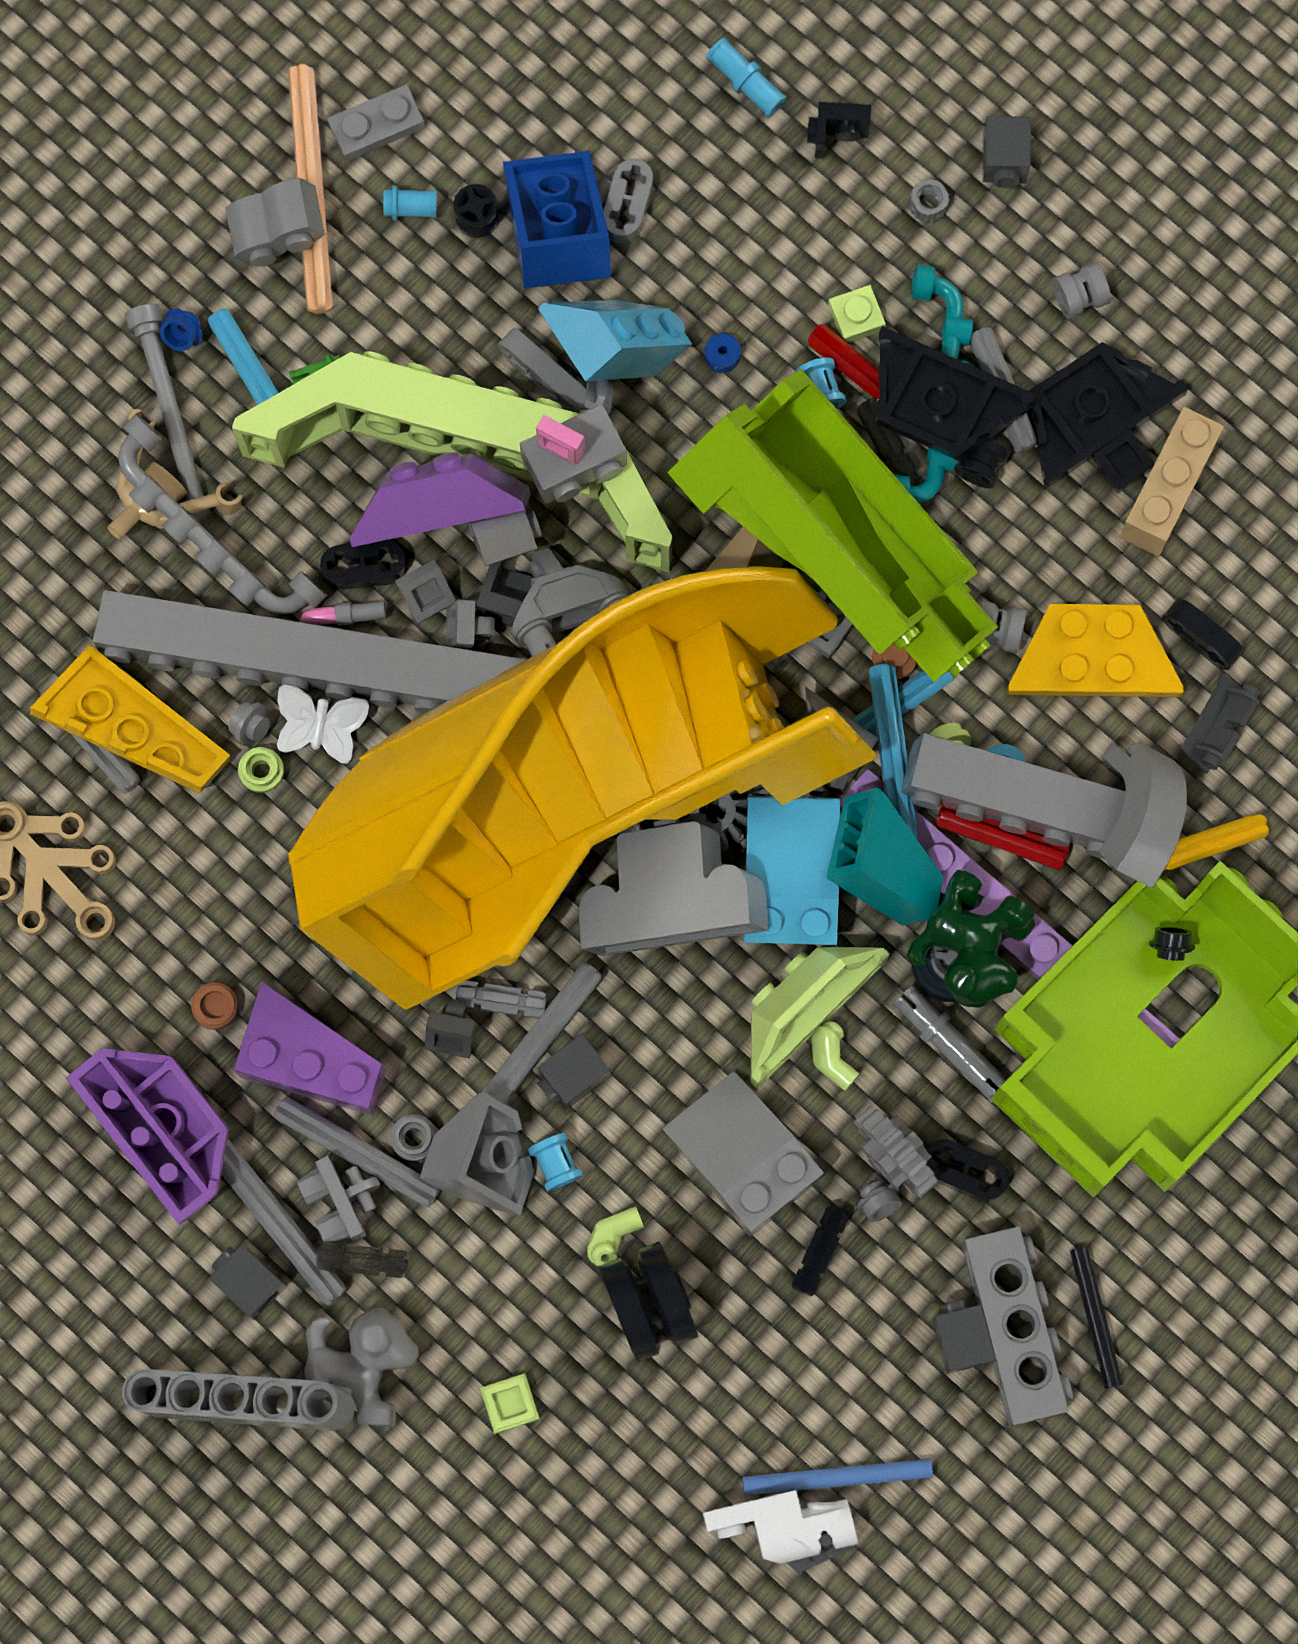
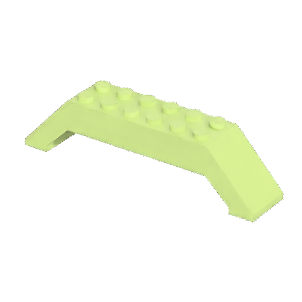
[232,351,672,572]

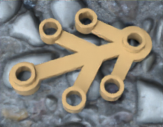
[0,801,116,941]

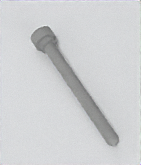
[125,304,204,501]

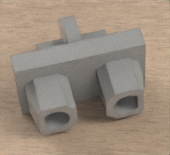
[297,1156,381,1245]

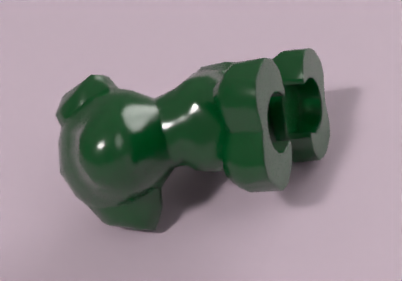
[907,870,1035,1008]

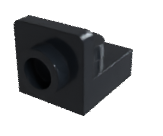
[807,102,872,159]

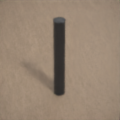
[1070,1246,1123,1389]

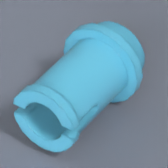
[383,185,437,221]

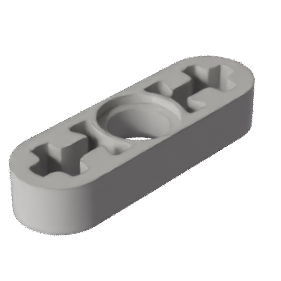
[497,328,590,413]

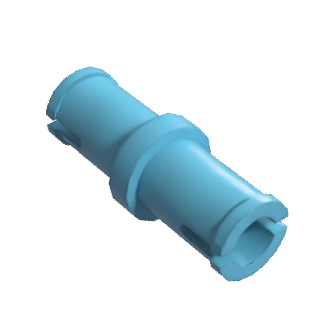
[706,37,787,118]

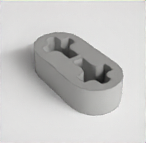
[603,159,653,244]

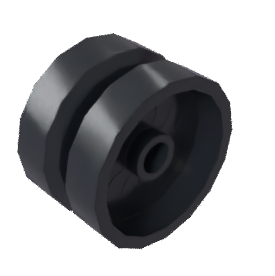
[598,1241,698,1363]

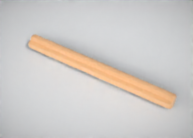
[288,64,332,314]

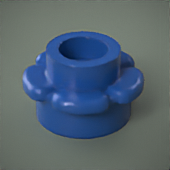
[160,308,203,351]

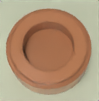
[191,982,239,1030]

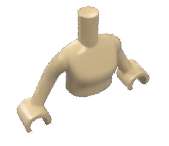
[107,409,242,539]

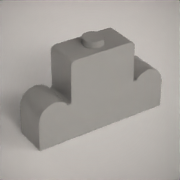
[579,820,769,956]

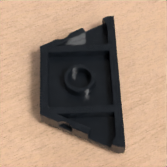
[878,326,1037,461]
[1030,342,1188,488]

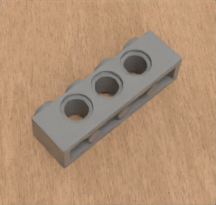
[961,1226,1073,1427]

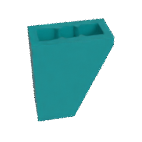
[827,788,944,926]

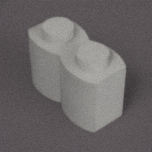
[225,178,325,267]
[467,503,542,567]

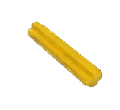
[1164,814,1270,870]

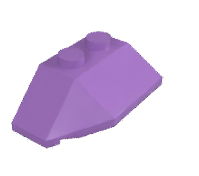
[350,452,531,547]
[66,1048,229,1225]

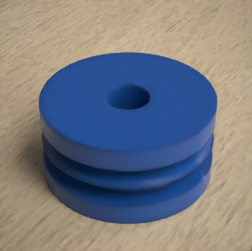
[705,333,741,373]

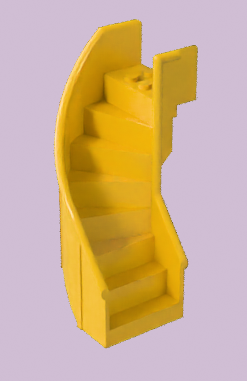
[288,566,876,1011]

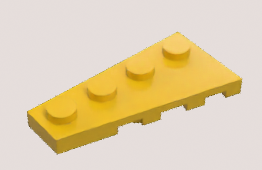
[30,645,230,794]

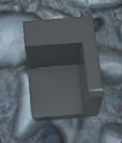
[476,561,534,627]

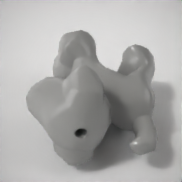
[305,1307,419,1426]

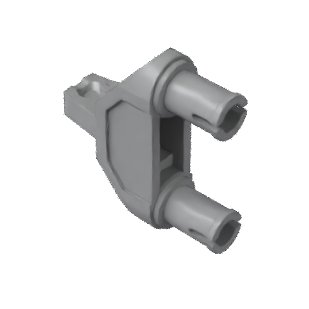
[511,548,631,656]

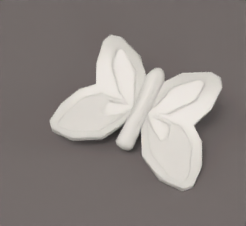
[277,684,370,764]

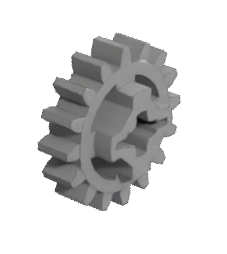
[854,1106,938,1198]

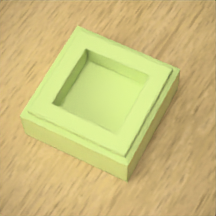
[480,1373,540,1434]

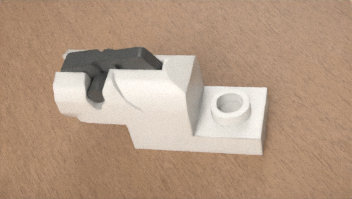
[703,1490,858,1573]

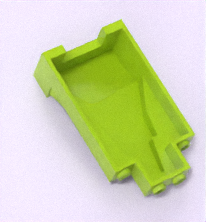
[667,369,998,682]

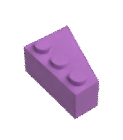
[234,981,386,1116]

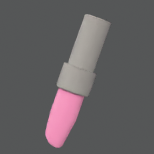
[300,601,387,626]

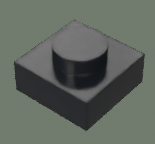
[1092,429,1155,493]

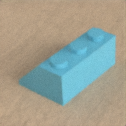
[538,300,692,382]

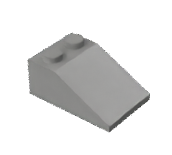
[662,1071,824,1237]

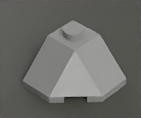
[420,1093,534,1216]

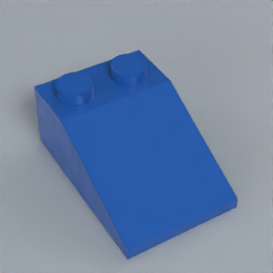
[503,151,611,289]

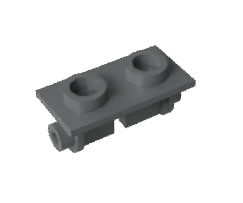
[1180,673,1260,773]

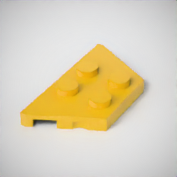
[1007,604,1183,697]

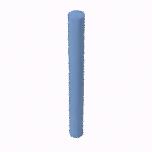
[742,1459,933,1496]

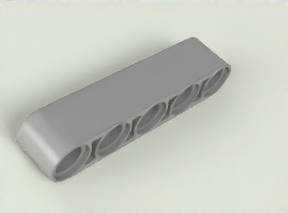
[122,1369,355,1431]

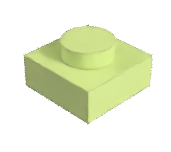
[828,285,886,343]

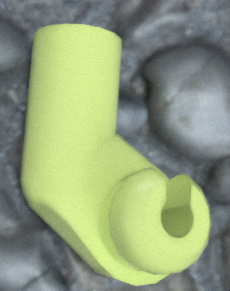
[811,1021,860,1091]
[587,1206,644,1267]

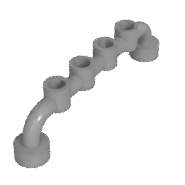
[118,414,327,615]

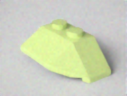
[751,947,890,1089]

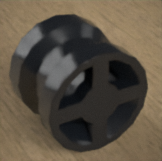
[453,184,499,238]
[954,439,1009,489]

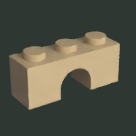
[1119,407,1224,557]

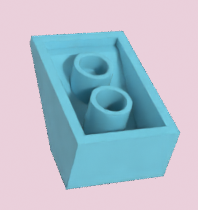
[744,796,840,945]

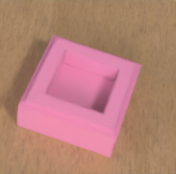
[536,415,586,464]

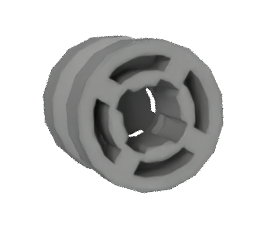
[1052,262,1111,319]
[980,601,1026,654]

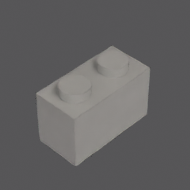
[519,404,627,504]

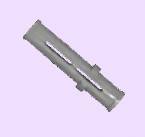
[892,984,1007,1103]

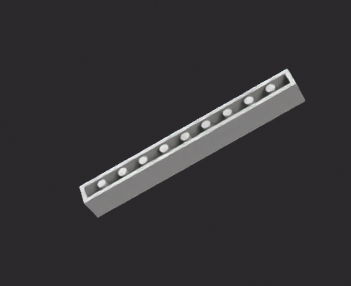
[93,590,526,714]

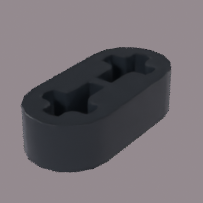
[320,540,407,590]
[1162,598,1244,670]
[926,1139,1009,1202]

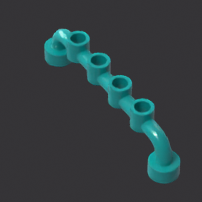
[894,264,973,503]

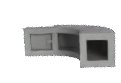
[1099,742,1187,888]

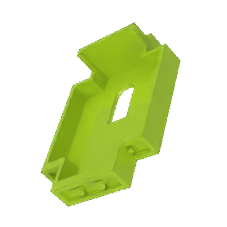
[991,861,1298,1198]

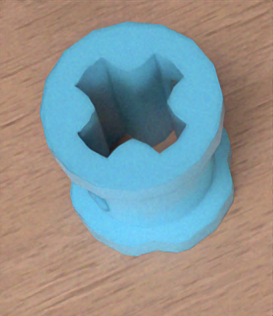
[796,357,847,409]
[527,1132,583,1192]

